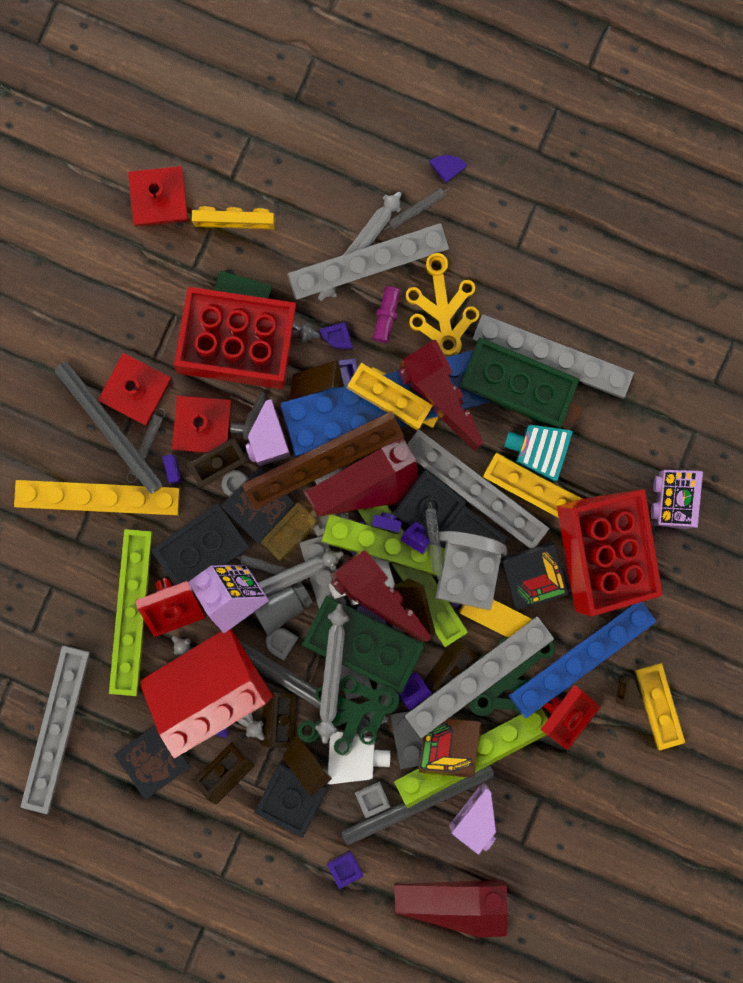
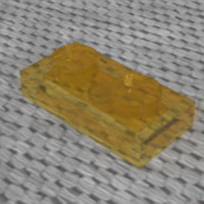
[261,502,319,561]

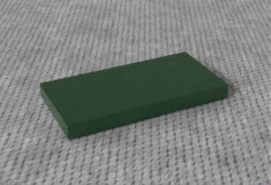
[459,337,579,429]
[302,595,425,694]

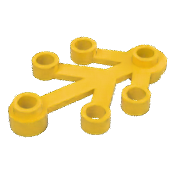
[405,253,479,357]

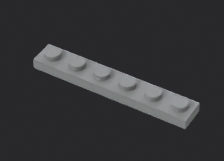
[287,223,449,300]
[472,314,634,399]
[407,430,550,549]
[299,536,372,700]
[404,616,554,738]
[20,646,91,814]

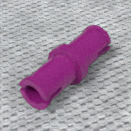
[372,286,401,344]

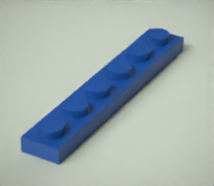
[508,602,656,718]

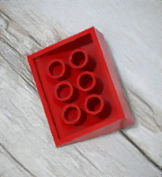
[174,287,296,390]
[557,489,663,617]
[139,629,273,758]

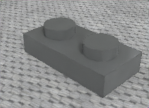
[390,710,423,769]

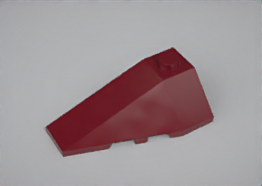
[398,339,483,450]
[304,437,418,517]
[330,549,432,642]
[394,880,508,938]

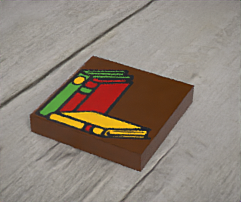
[418,719,482,778]

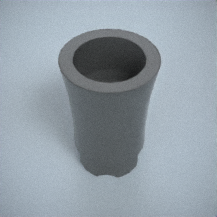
[254,582,313,637]

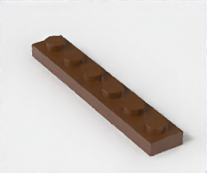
[242,411,404,509]

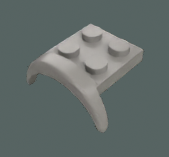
[429,531,508,610]

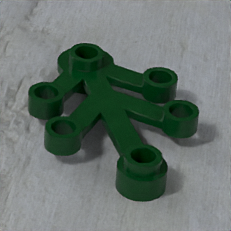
[469,637,555,716]
[298,676,399,756]

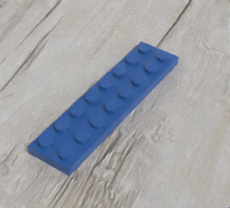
[280,350,491,457]

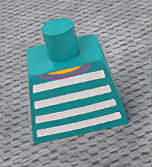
[504,425,573,482]

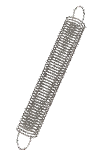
[384,187,451,230]
[127,408,165,483]
[425,502,443,579]
[236,554,311,582]

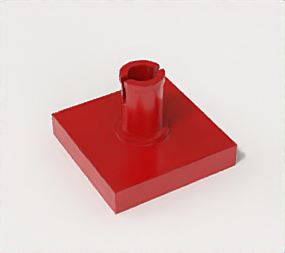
[128,166,188,227]
[98,353,172,426]
[172,396,232,453]
[135,578,206,637]
[540,685,601,750]

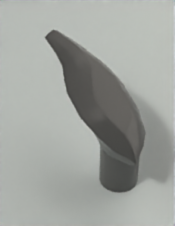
[231,391,265,440]

